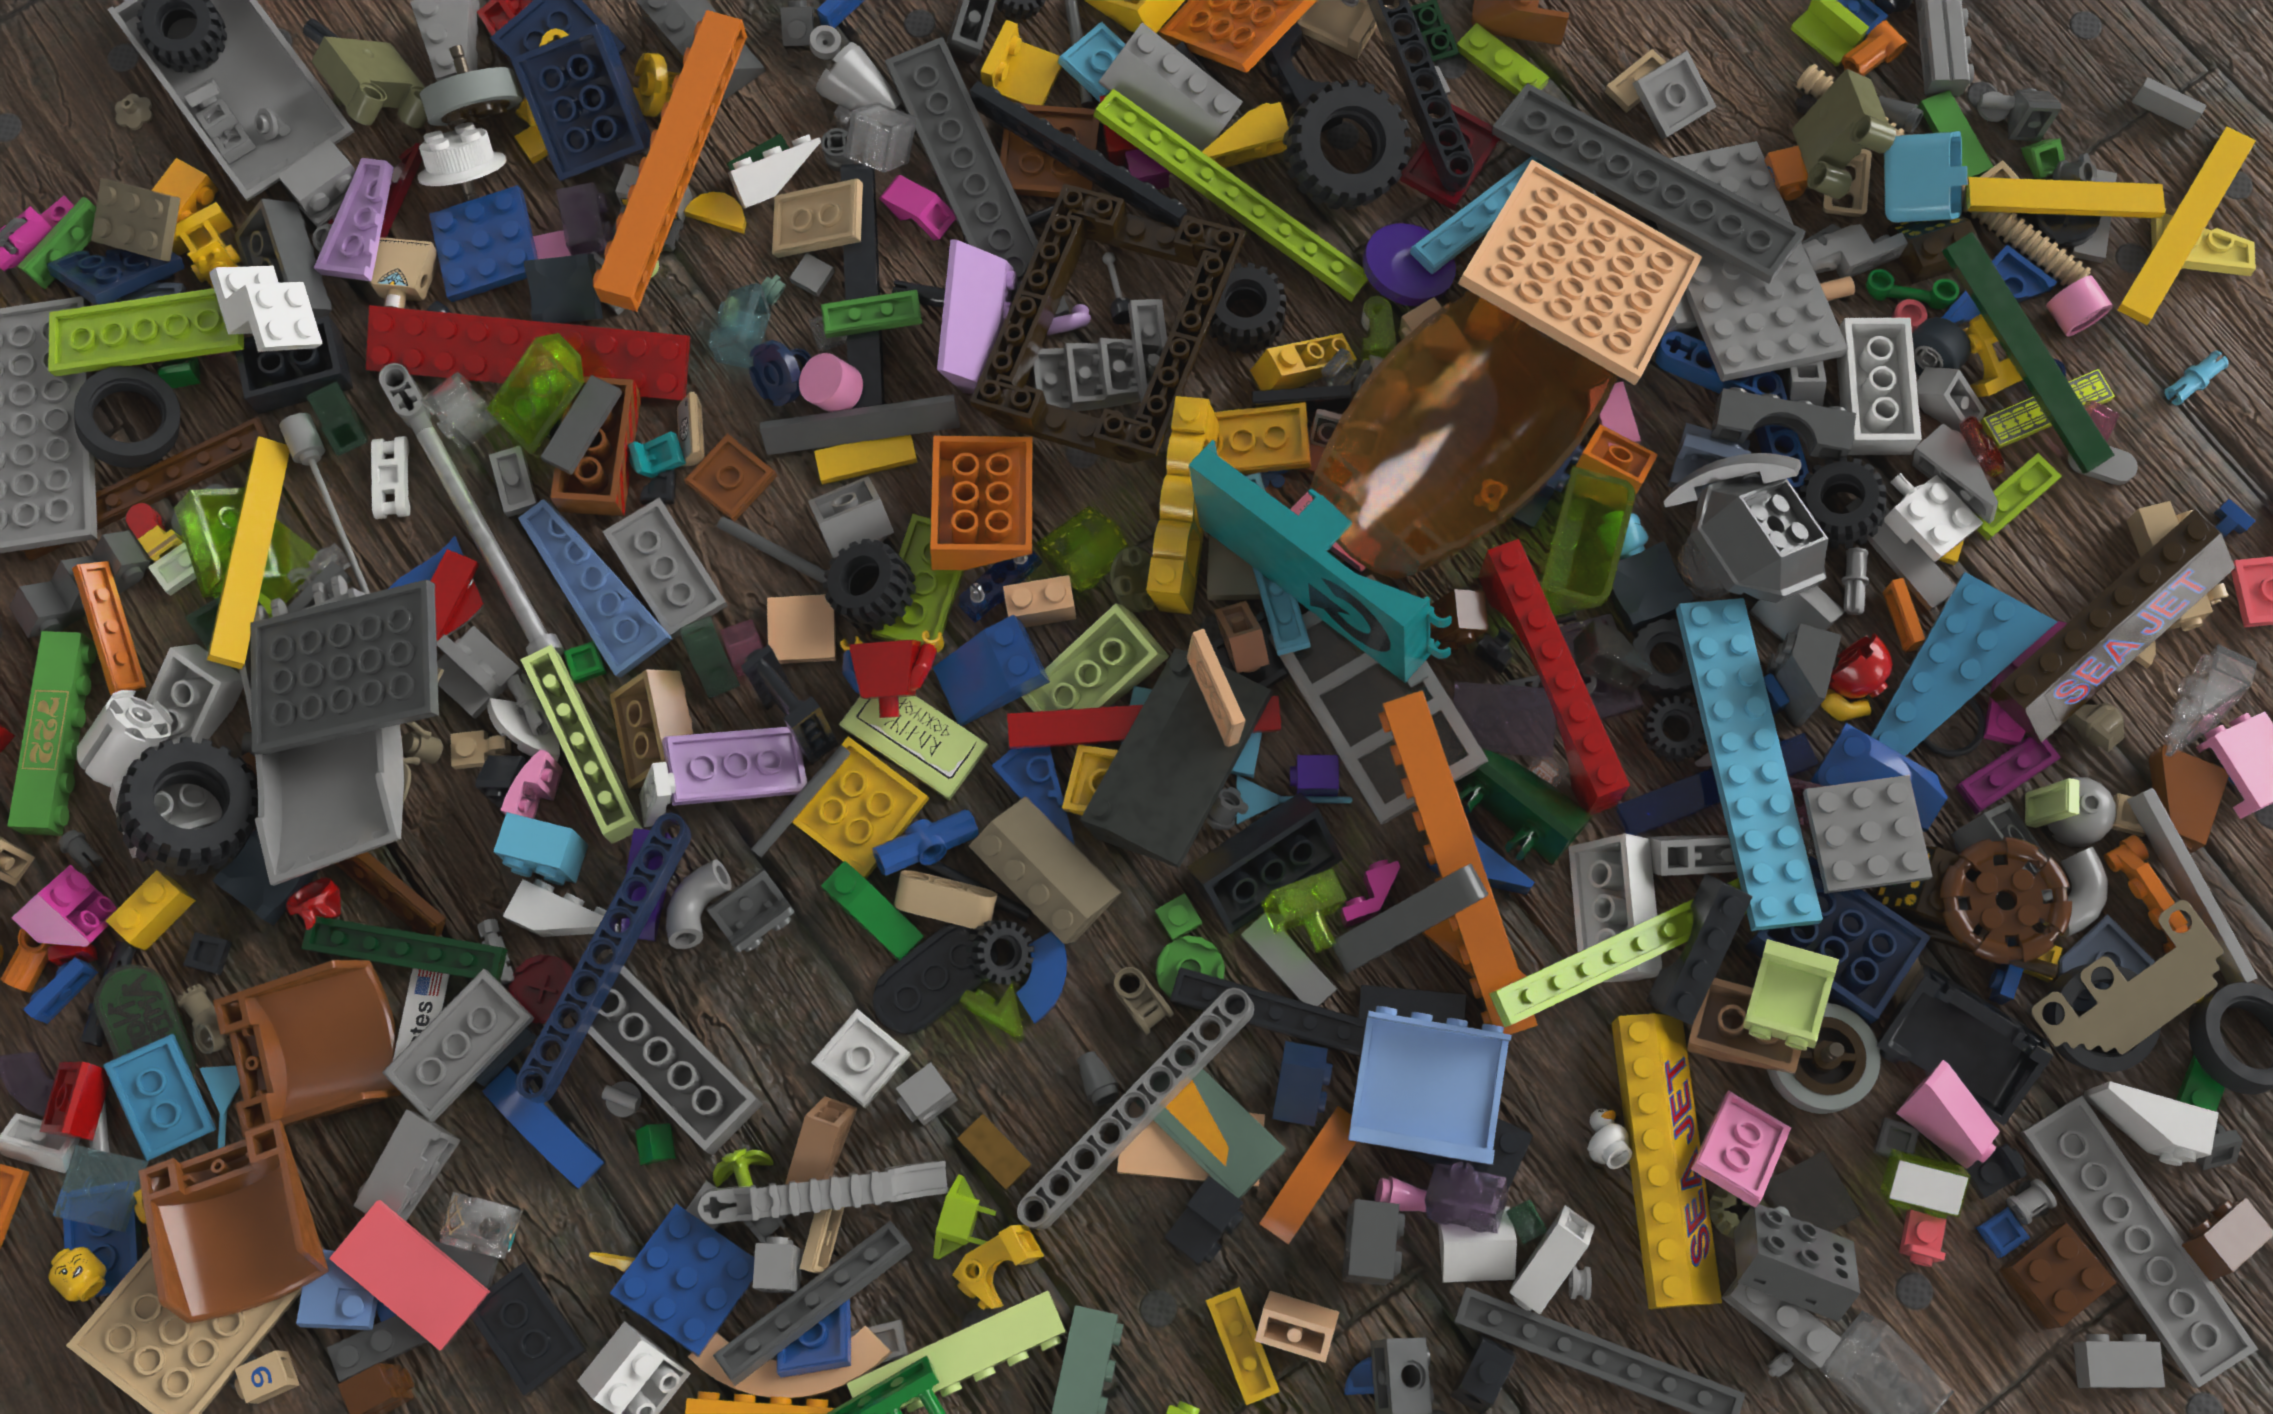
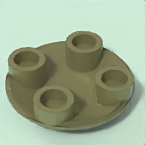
[1110,546,1155,613]

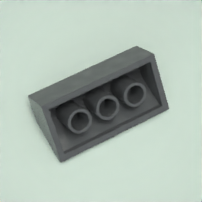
[636,0,766,102]
[235,199,332,319]

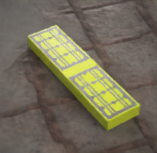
[1980,369,2115,450]

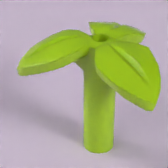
[713,1148,773,1187]

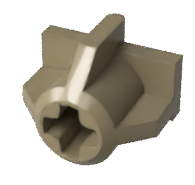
[2068,703,2124,753]

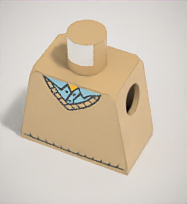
[370,238,439,308]

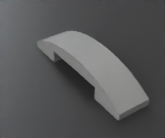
[1663,453,1801,508]

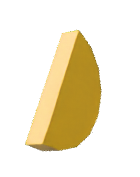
[684,192,746,234]

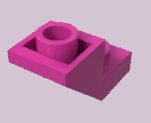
[879,175,956,241]
[1340,859,1400,928]

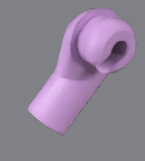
[1047,304,1091,335]

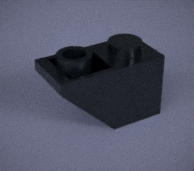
[475,756,528,808]

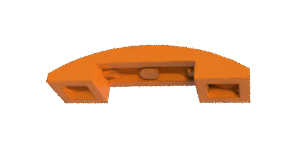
[1259,1106,1357,1245]

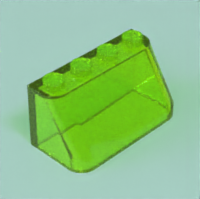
[1539,466,1635,615]

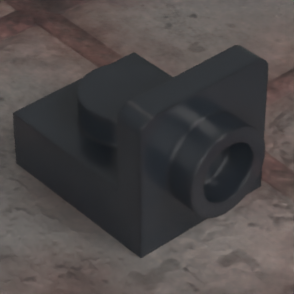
[1961,1143,2027,1199]

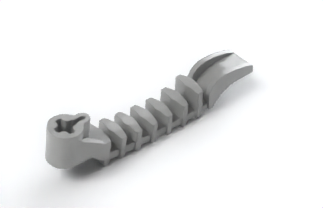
[698,1160,949,1224]

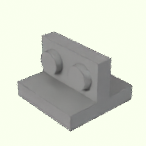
[437,626,523,719]

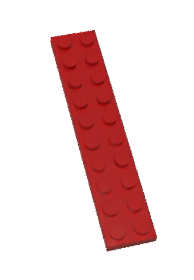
[366,305,690,400]

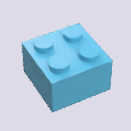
[493,812,588,885]

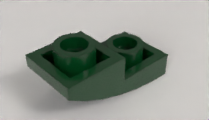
[1410,0,1459,62]

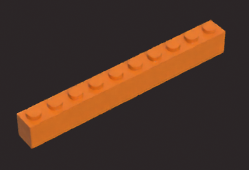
[593,10,747,312]
[1378,690,1538,1034]

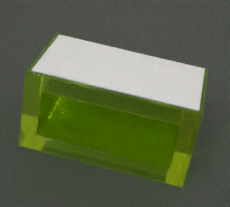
[1881,1149,1971,1219]

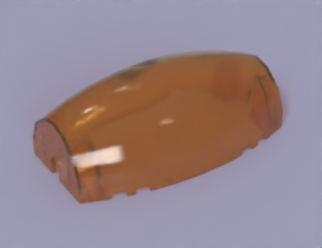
[1310,290,1619,580]

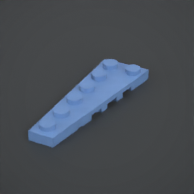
[518,499,673,678]

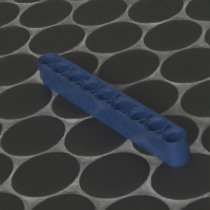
[515,813,691,1103]

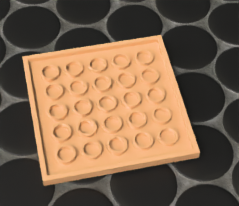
[1458,160,1702,385]

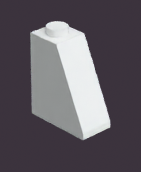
[1509,1205,1595,1314]

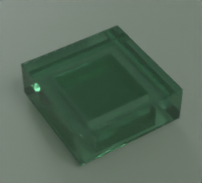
[1506,1199,1547,1244]

